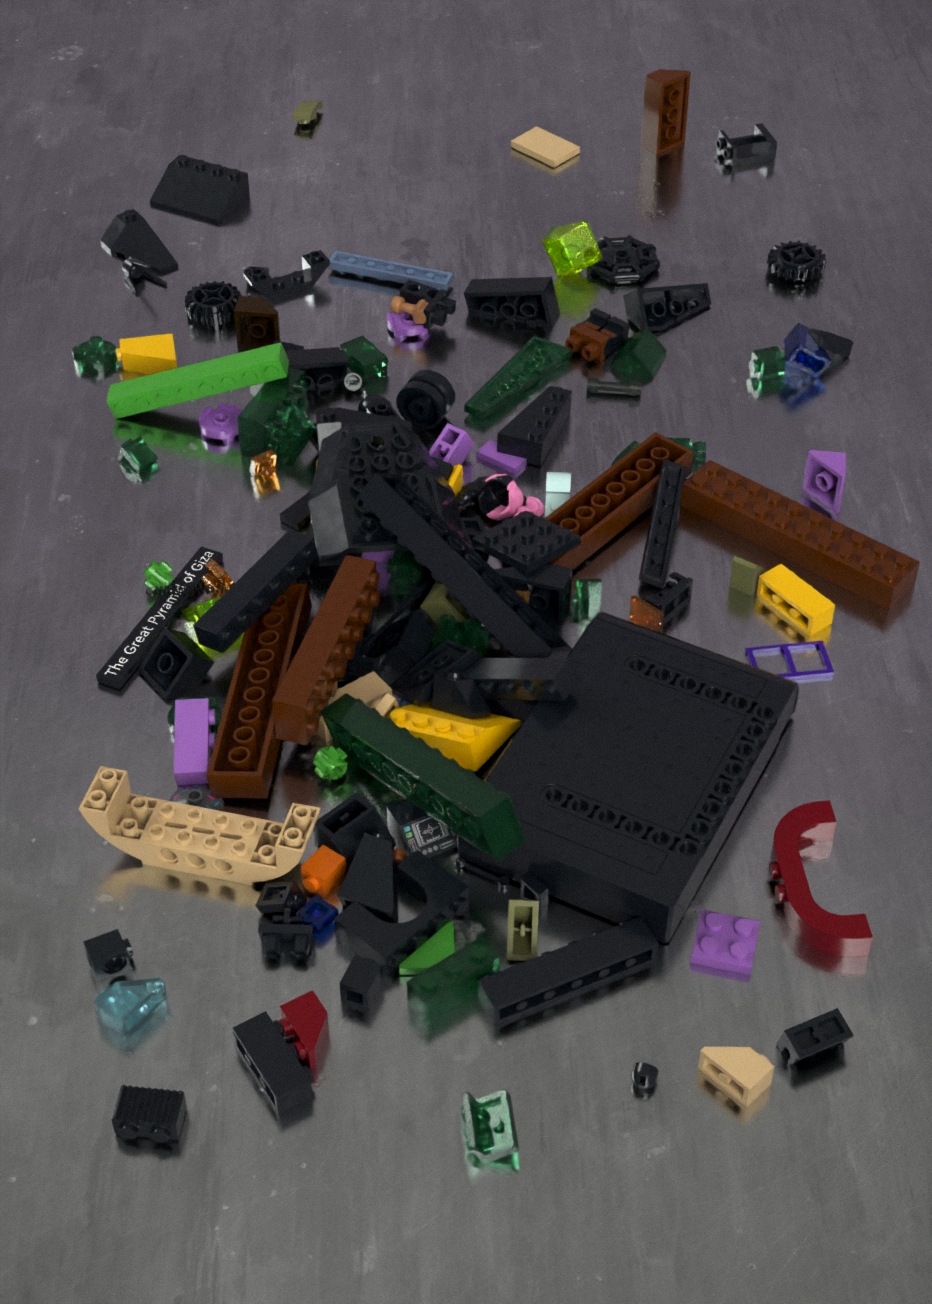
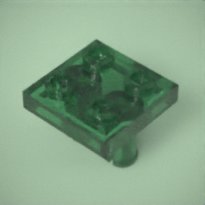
[428,614,491,658]

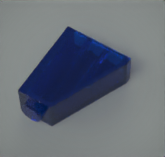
[784,323,832,378]

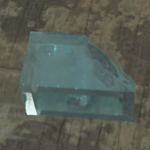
[93,978,167,1039]

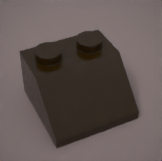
[234,296,281,349]

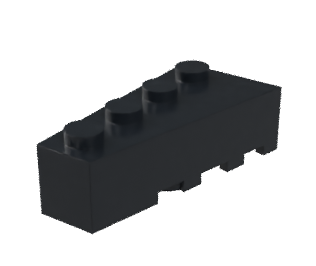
[250,347,349,406]
[497,386,572,466]

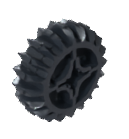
[184,281,242,327]

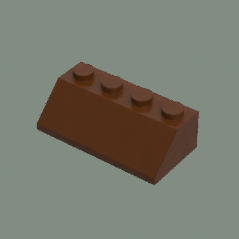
[641,69,691,155]

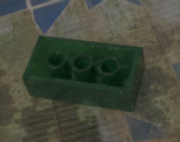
[237,367,309,461]

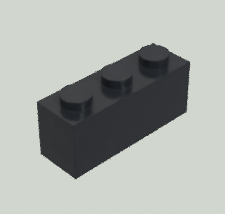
[232,1011,314,1115]

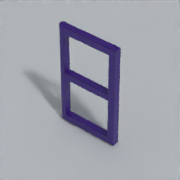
[745,641,834,680]

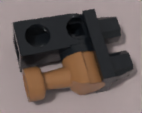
[390,280,456,329]

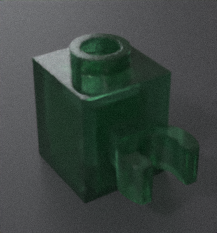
[387,550,425,595]

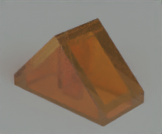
[629,595,664,633]

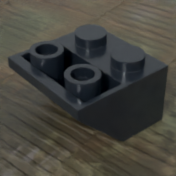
[313,793,396,872]

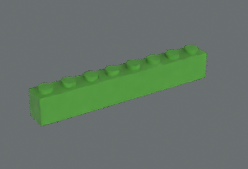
[106,342,289,419]

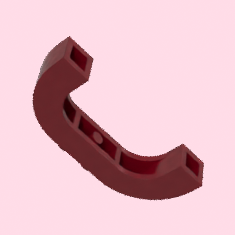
[769,800,873,957]

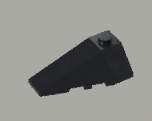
[623,283,711,333]

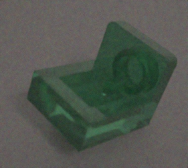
[118,436,158,473]
[572,578,602,619]

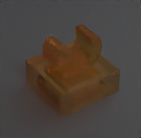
[249,449,277,482]
[201,559,233,593]

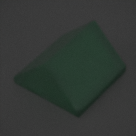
[610,327,667,378]

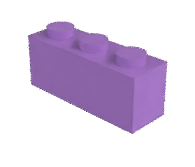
[174,698,216,786]

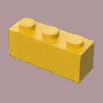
[756,564,835,636]

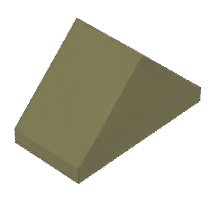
[729,556,769,596]
[506,899,539,961]

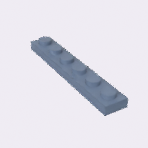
[328,250,454,291]

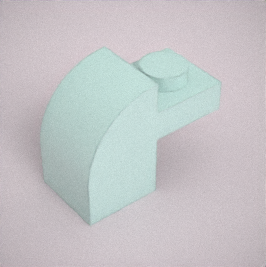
[545,472,571,518]

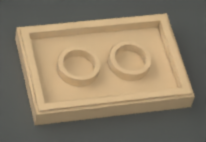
[511,126,580,168]

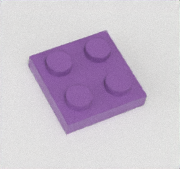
[690,909,760,975]

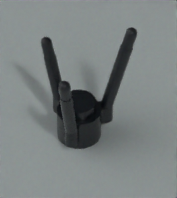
[122,256,167,294]

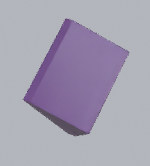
[802,450,846,513]

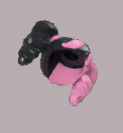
[456,474,545,520]

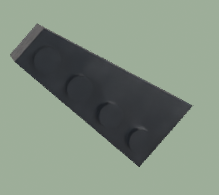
[464,277,560,328]

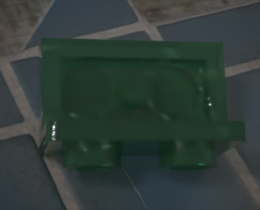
[461,1089,519,1164]

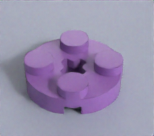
[387,311,428,339]
[199,403,245,442]

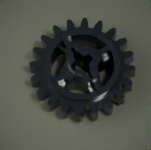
[767,241,827,282]

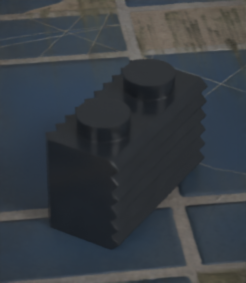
[111,1084,187,1143]

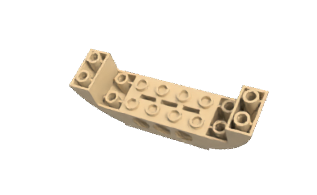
[79,766,321,886]

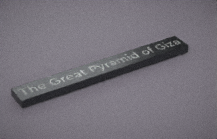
[96,547,223,689]

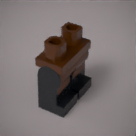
[565,308,629,361]

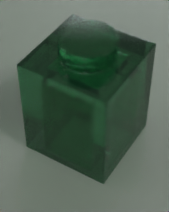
[749,346,786,382]

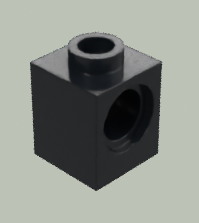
[83,929,133,982]

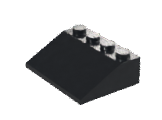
[150,155,250,223]

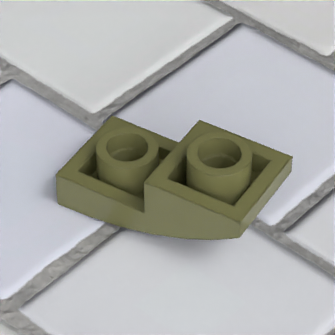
[292,100,323,124]

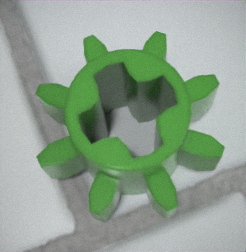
[142,560,174,591]
[313,746,348,781]

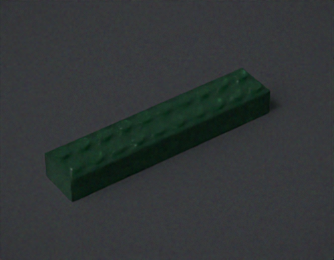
[320,693,525,863]

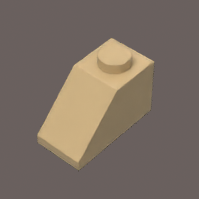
[698,1046,774,1107]

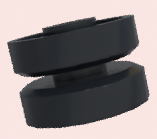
[396,369,455,430]

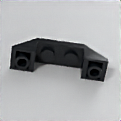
[243,250,330,299]

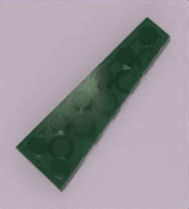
[464,336,572,419]

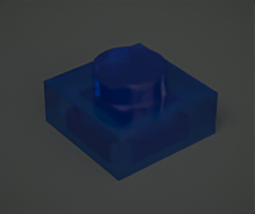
[296,895,338,935]

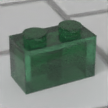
[340,335,389,384]

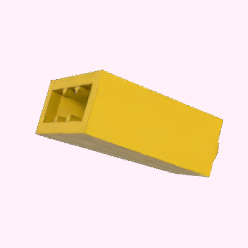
[116,333,177,374]

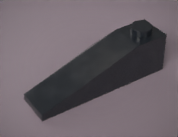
[100,209,178,274]
[315,407,412,452]

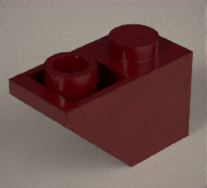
[278,990,329,1069]

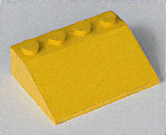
[380,700,521,771]

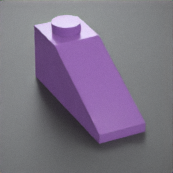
[429,423,474,466]

